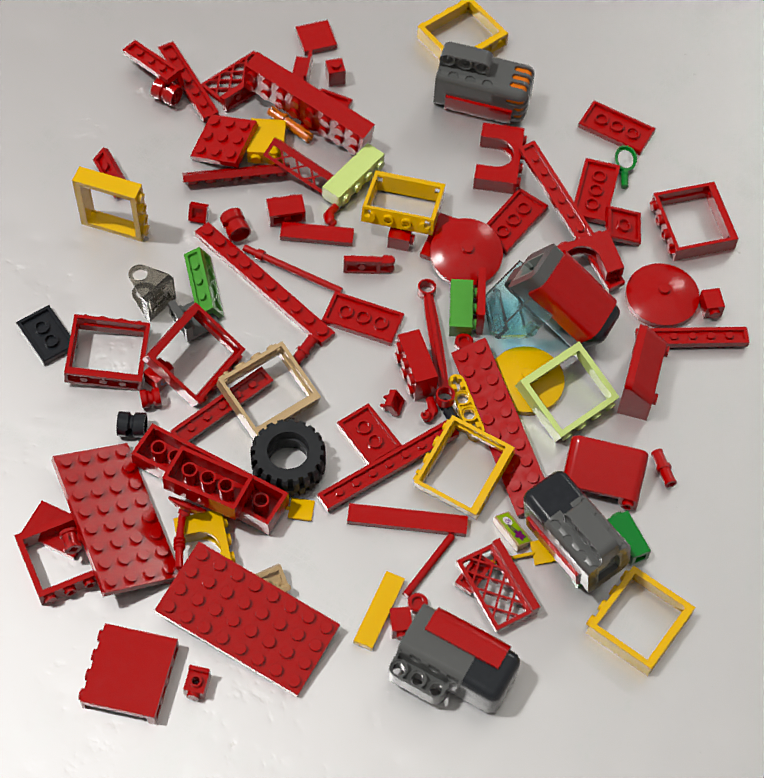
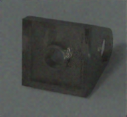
[128,264,176,322]

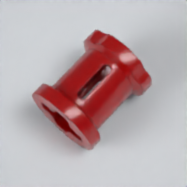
[59,527,82,554]

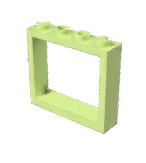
[515,342,619,442]

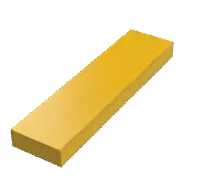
[353,571,405,651]

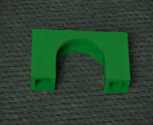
[573,511,651,589]

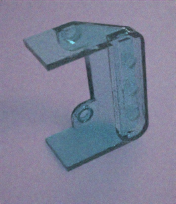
[485,260,552,339]

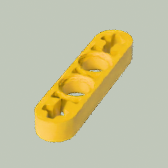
[448,374,485,442]

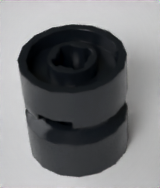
[116,411,148,438]

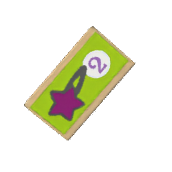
[493,511,533,552]

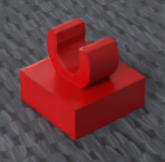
[188,201,209,224]
[380,390,405,416]

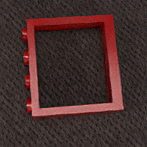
[650,182,739,261]
[142,302,245,407]
[64,314,150,391]
[14,513,97,605]

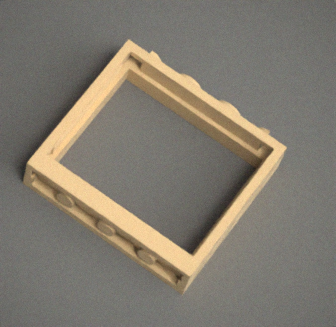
[216,341,321,439]

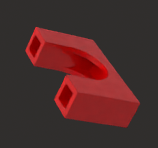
[473,122,527,194]
[557,230,624,281]

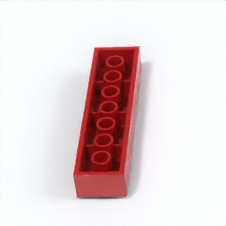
[244,52,375,155]
[131,423,289,535]

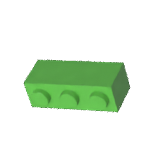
[449,279,477,336]

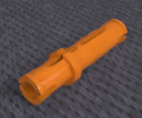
[267,106,314,143]

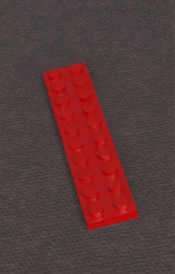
[451,338,545,518]

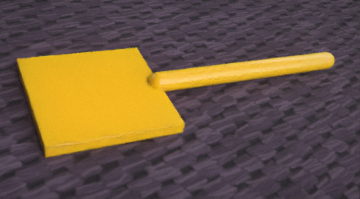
[285,498,315,522]
[491,540,556,565]

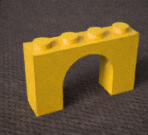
[173,511,236,563]

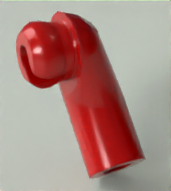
[323,203,340,226]
[421,396,439,422]

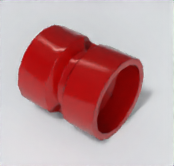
[150,78,183,107]
[220,208,251,242]

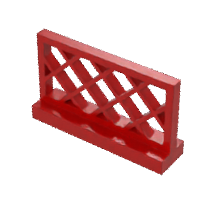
[201,51,256,112]
[456,538,540,632]

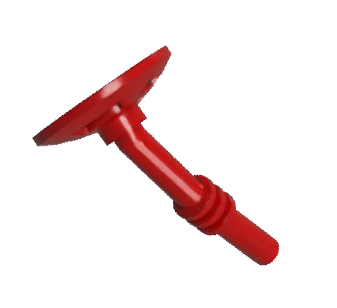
[168,496,207,571]

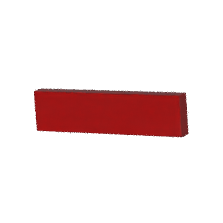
[280,222,354,247]

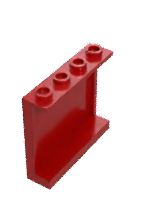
[78,623,179,725]

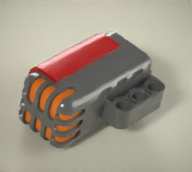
[433,42,535,124]

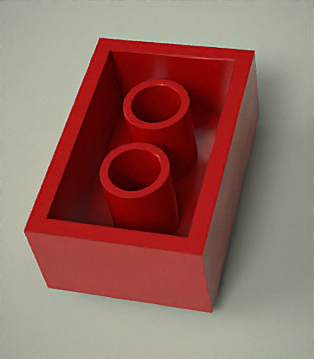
[394,329,438,401]

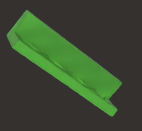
[184,247,224,319]

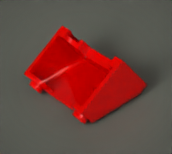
[563,435,649,510]

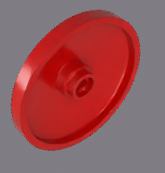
[430,218,503,288]
[625,263,700,328]

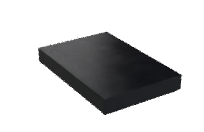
[16,305,78,366]

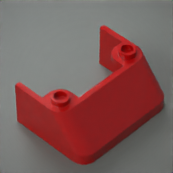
[617,324,670,421]

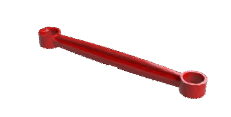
[417,279,455,408]

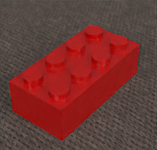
[162,445,254,520]

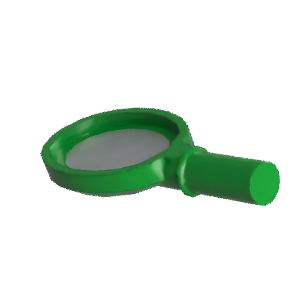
[614,145,637,189]

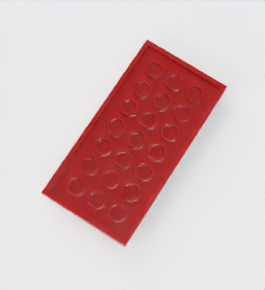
[51,443,179,597]
[154,542,340,697]

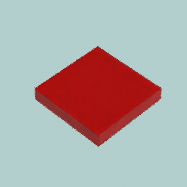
[295,20,337,55]
[605,205,641,247]

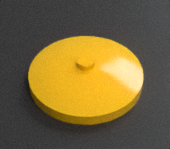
[495,346,565,416]

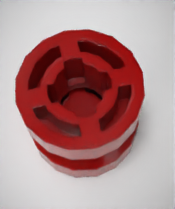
[139,387,162,409]

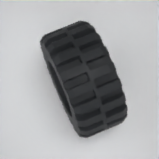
[250,419,326,497]

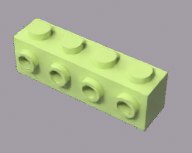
[322,143,385,208]

